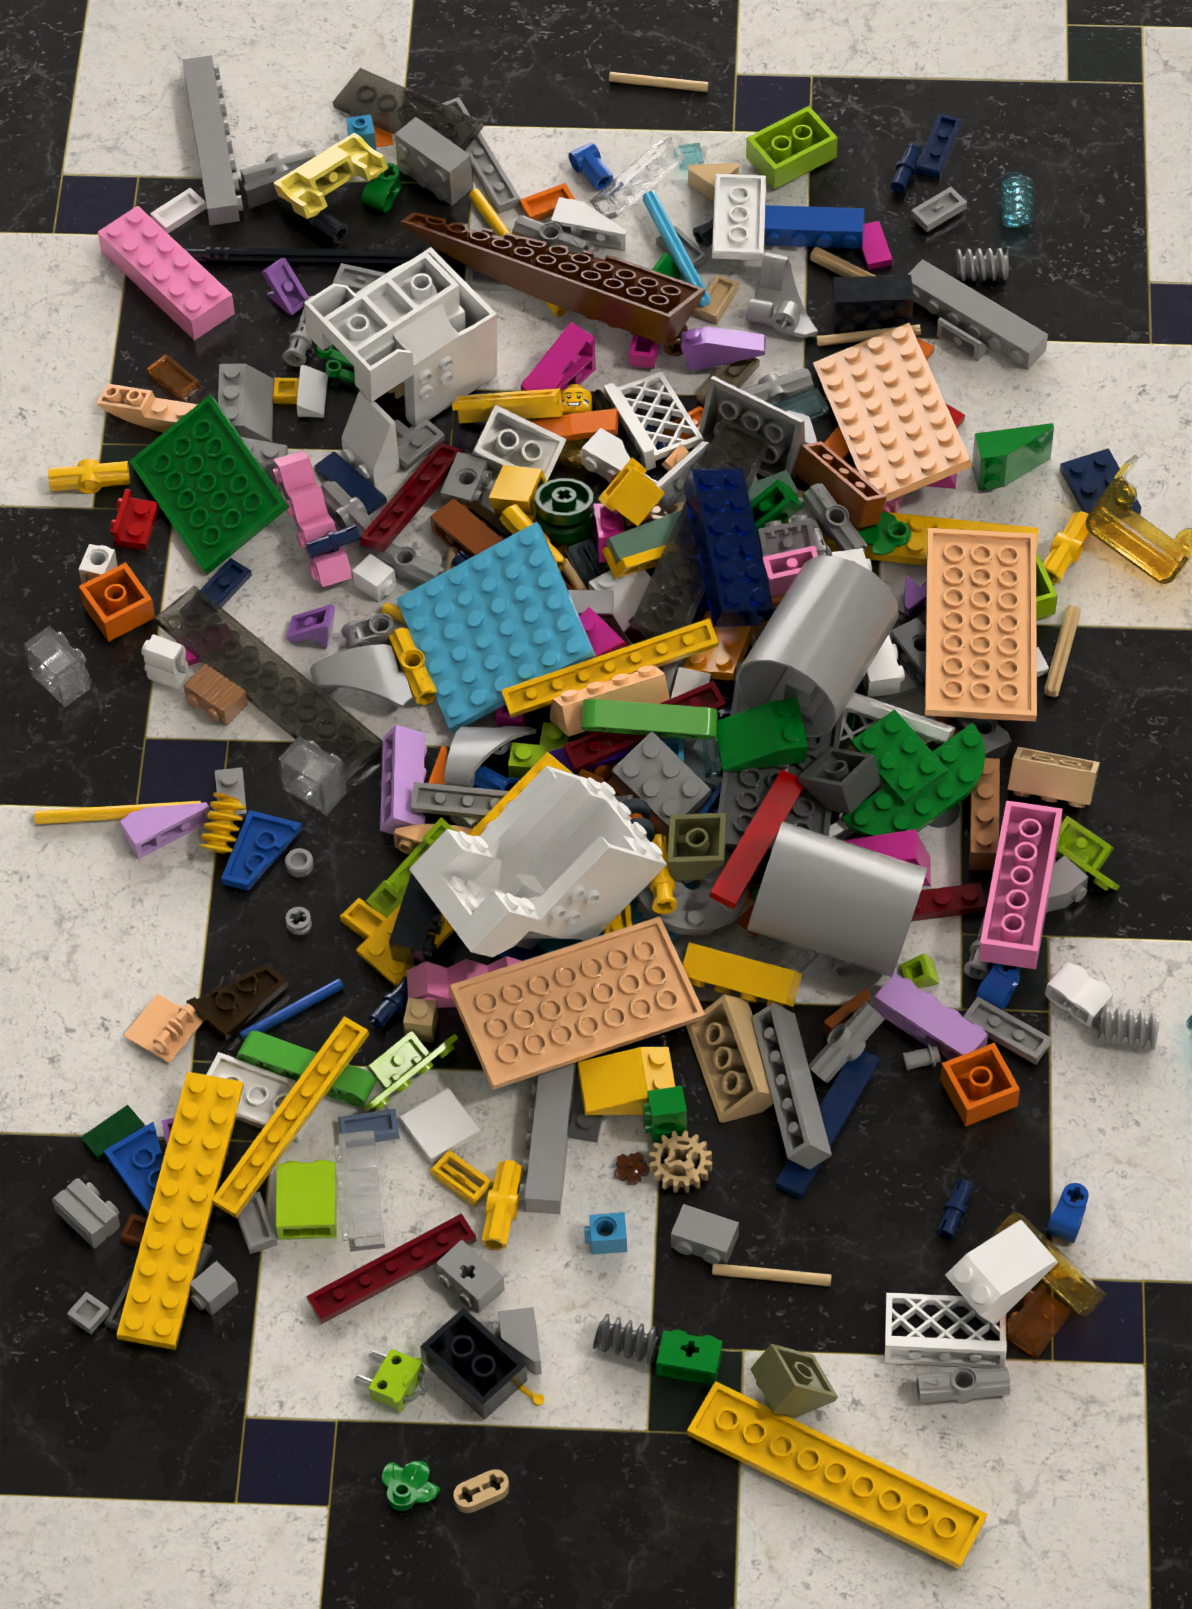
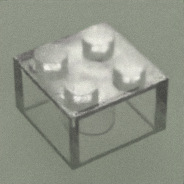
[24,626,90,707]
[279,736,347,816]

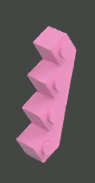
[272,450,353,587]
[407,956,522,1008]

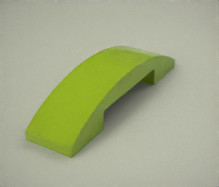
[366,817,457,918]

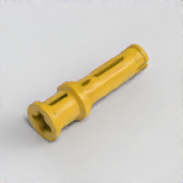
[650,834,677,914]

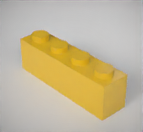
[683,942,802,1007]

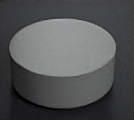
[285,848,314,877]

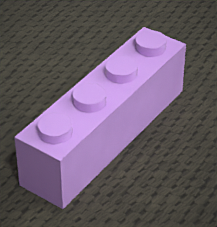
[380,725,427,835]
[874,973,988,1060]

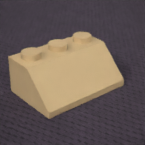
[1007,747,1100,808]

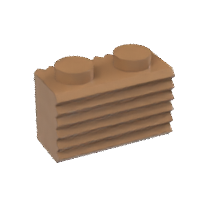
[183,664,248,725]

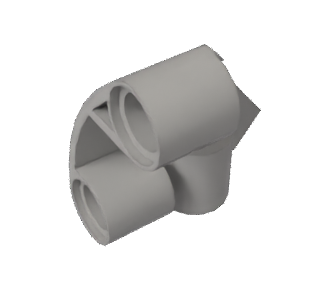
[746,252,818,338]
[310,644,412,708]
[444,726,536,788]

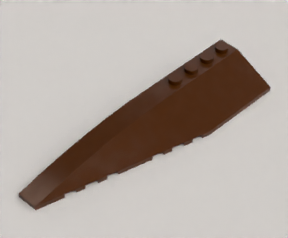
[400,212,706,345]

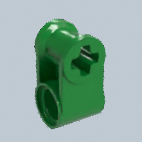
[361,163,402,213]

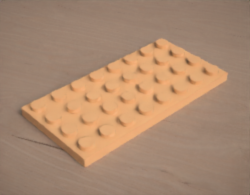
[813,323,973,503]
[925,528,1037,722]
[449,917,705,1090]

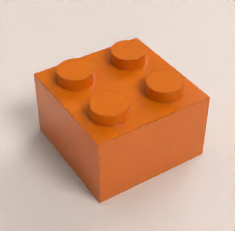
[79,562,155,642]
[940,1043,1020,1127]

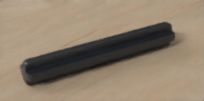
[590,389,640,462]

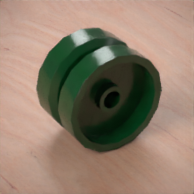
[535,478,593,544]

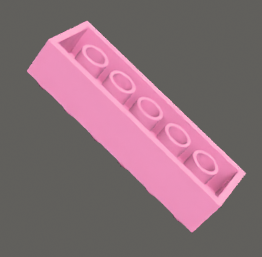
[98,206,235,341]
[979,801,1062,969]

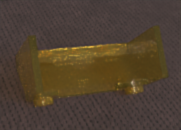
[1086,455,1192,584]

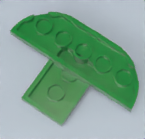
[842,709,985,837]

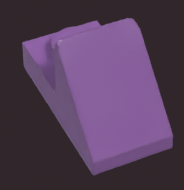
[262,258,308,315]
[904,575,926,623]
[286,604,335,648]

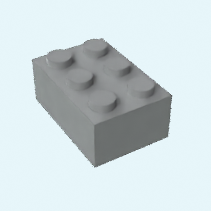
[395,117,473,206]
[612,731,712,826]

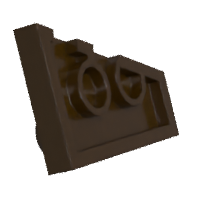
[186,964,288,1041]

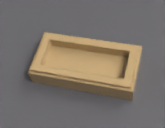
[694,274,740,325]

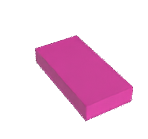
[861,221,892,270]

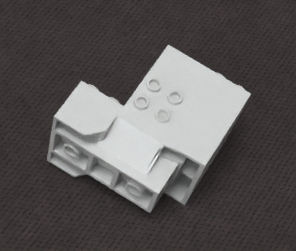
[304,247,497,428]
[409,766,667,957]

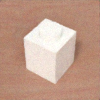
[353,554,396,602]

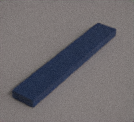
[775,1050,881,1199]

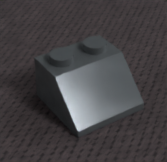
[798,747,882,814]

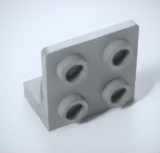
[758,515,819,557]

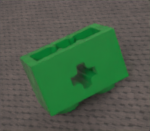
[656,1330,723,1385]

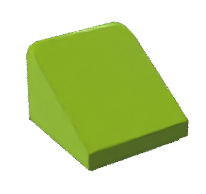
[900,953,940,988]

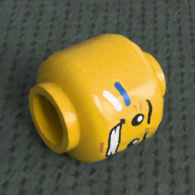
[561,384,592,415]

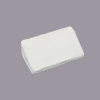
[297,365,328,418]

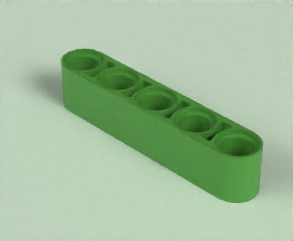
[581,699,718,740]
[237,1031,377,1107]

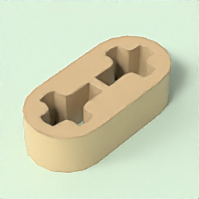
[453,1469,509,1513]

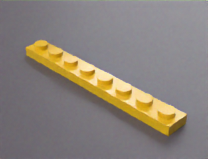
[501,618,719,718]
[212,1016,369,1218]

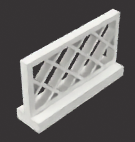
[604,372,703,471]
[839,693,955,745]
[884,1293,1007,1368]

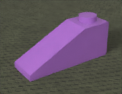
[681,327,766,372]

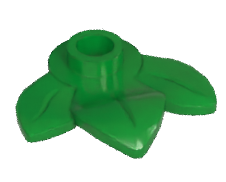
[858,511,911,555]
[382,1461,440,1511]

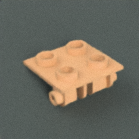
[123,993,204,1064]

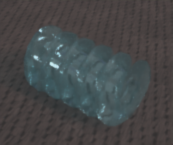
[1001,172,1034,228]

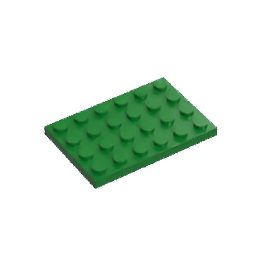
[129,395,290,574]

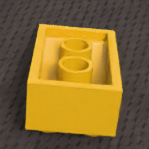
[577,1047,675,1115]

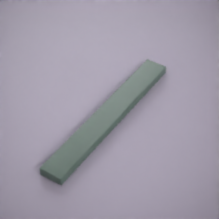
[606,470,799,563]

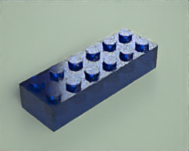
[683,468,774,628]

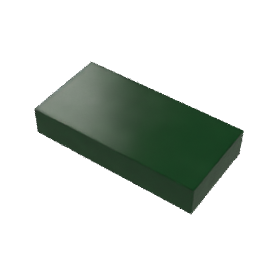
[81,1105,145,1162]

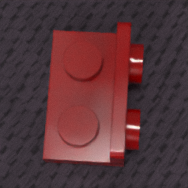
[110,489,159,550]

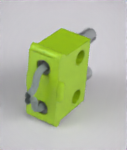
[354,1349,428,1413]

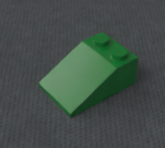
[972,423,1054,490]
[716,698,808,772]

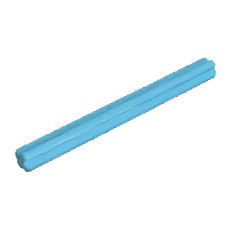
[642,191,711,307]

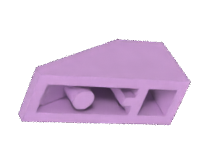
[120,802,211,859]

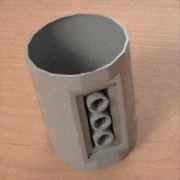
[736,556,899,737]
[747,821,927,978]

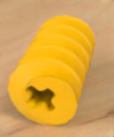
[198,792,246,854]

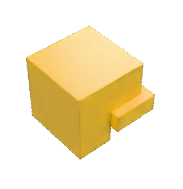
[598,457,665,526]
[489,465,547,523]

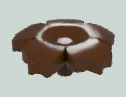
[614,1152,650,1185]

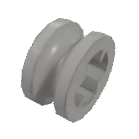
[285,907,312,936]

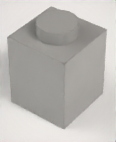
[190,1261,239,1315]

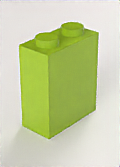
[276,1159,337,1240]

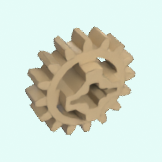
[649,1131,712,1193]

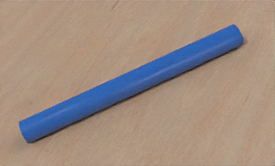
[239,979,344,1041]

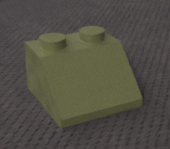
[667,813,727,881]
[750,1344,838,1417]

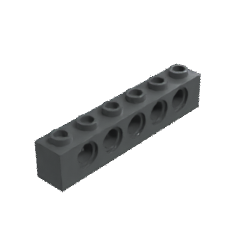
[889,617,1012,759]

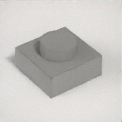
[67,1292,110,1334]

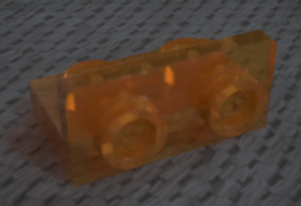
[1006,1283,1071,1358]

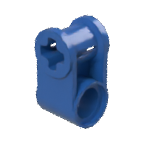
[976,963,1021,1010]
[1046,1183,1089,1244]

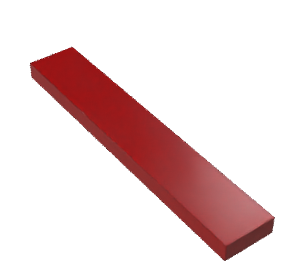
[709,769,805,909]

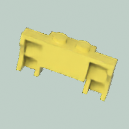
[273,133,388,219]

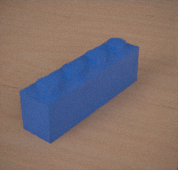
[764,205,865,249]

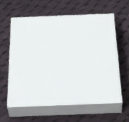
[400,1088,480,1164]

